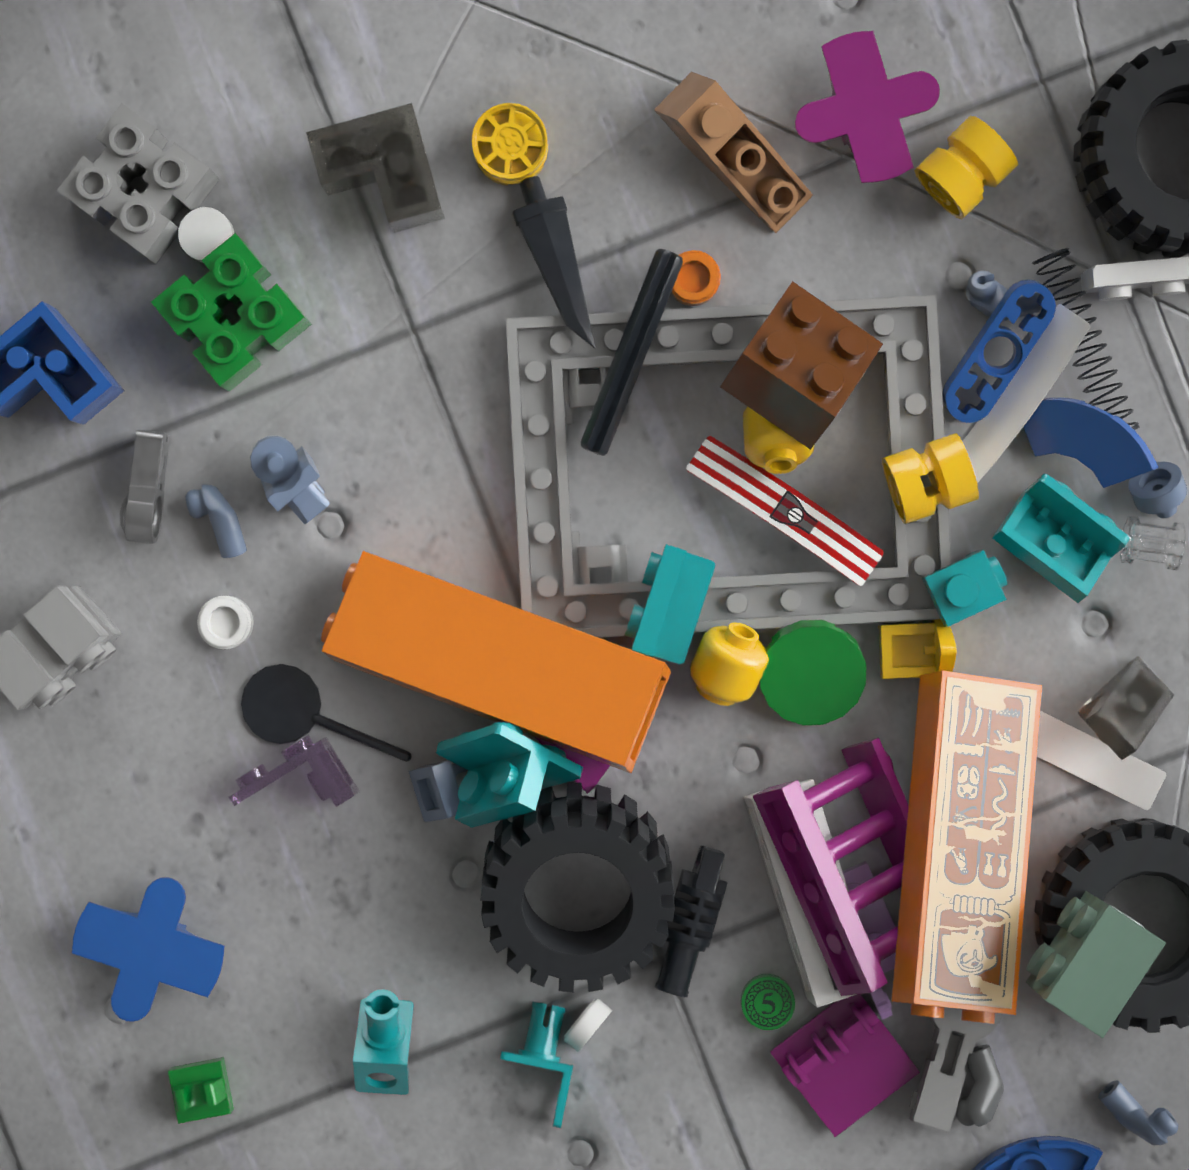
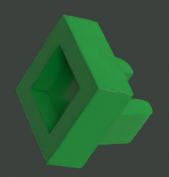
[168,1057,234,1124]

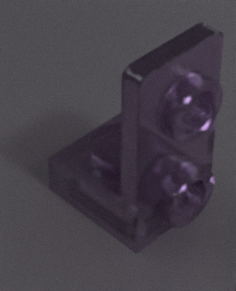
[229,735,360,807]

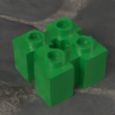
[151,233,312,392]

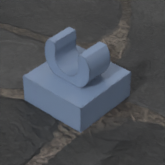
[408,760,468,822]

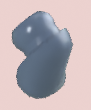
[185,484,247,558]

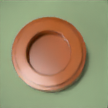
[671,250,721,306]

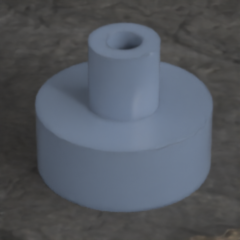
[1128,462,1188,518]

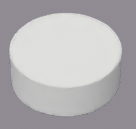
[178,207,234,263]
[197,596,254,649]
[564,999,613,1053]

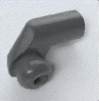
[956,1044,1004,1127]

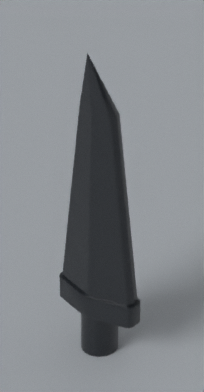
[512,176,596,349]

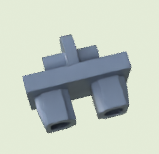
[250,436,330,525]

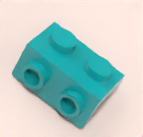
[992,474,1130,603]
[624,544,716,664]

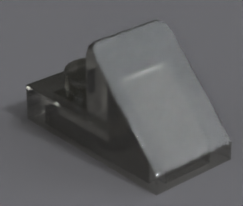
[1078,656,1174,760]

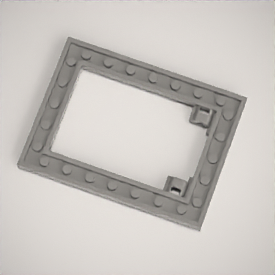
[505,295,952,638]

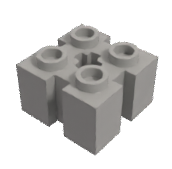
[57,103,219,264]
[0,586,122,710]

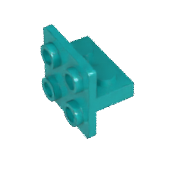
[436,722,583,828]

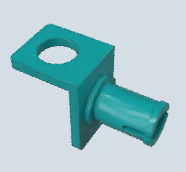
[353,989,414,1095]
[500,1001,573,1128]

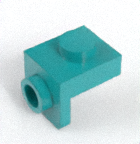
[922,550,1008,627]

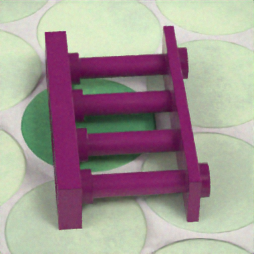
[753,738,909,996]

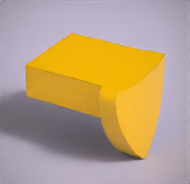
[878,619,957,679]

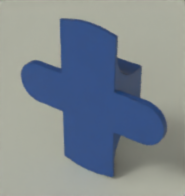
[72,877,225,1022]

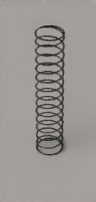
[1032,248,1140,430]

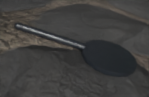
[241,664,412,762]

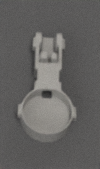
[909,1008,1002,1132]

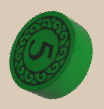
[740,974,795,1030]

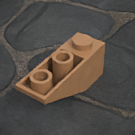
[654,71,813,233]

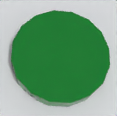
[759,620,866,726]

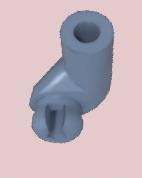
[966,270,1042,322]
[1098,1080,1178,1146]

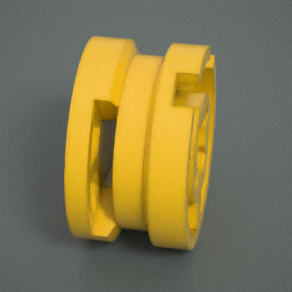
[472,103,548,186]

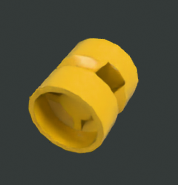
[914,115,1018,220]
[882,433,979,524]

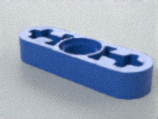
[942,280,1056,423]

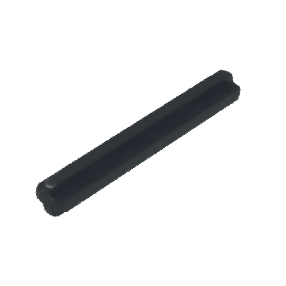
[581,249,683,456]

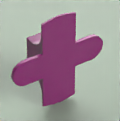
[795,31,940,183]

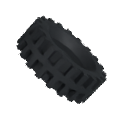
[1034,818,1189,1033]

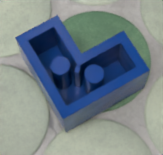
[0,301,125,425]

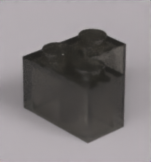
[306,103,445,233]

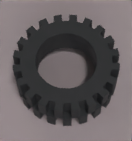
[480,783,675,993]

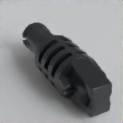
[655,845,728,997]

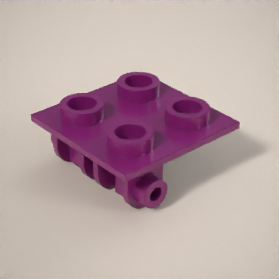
[770,994,920,1137]

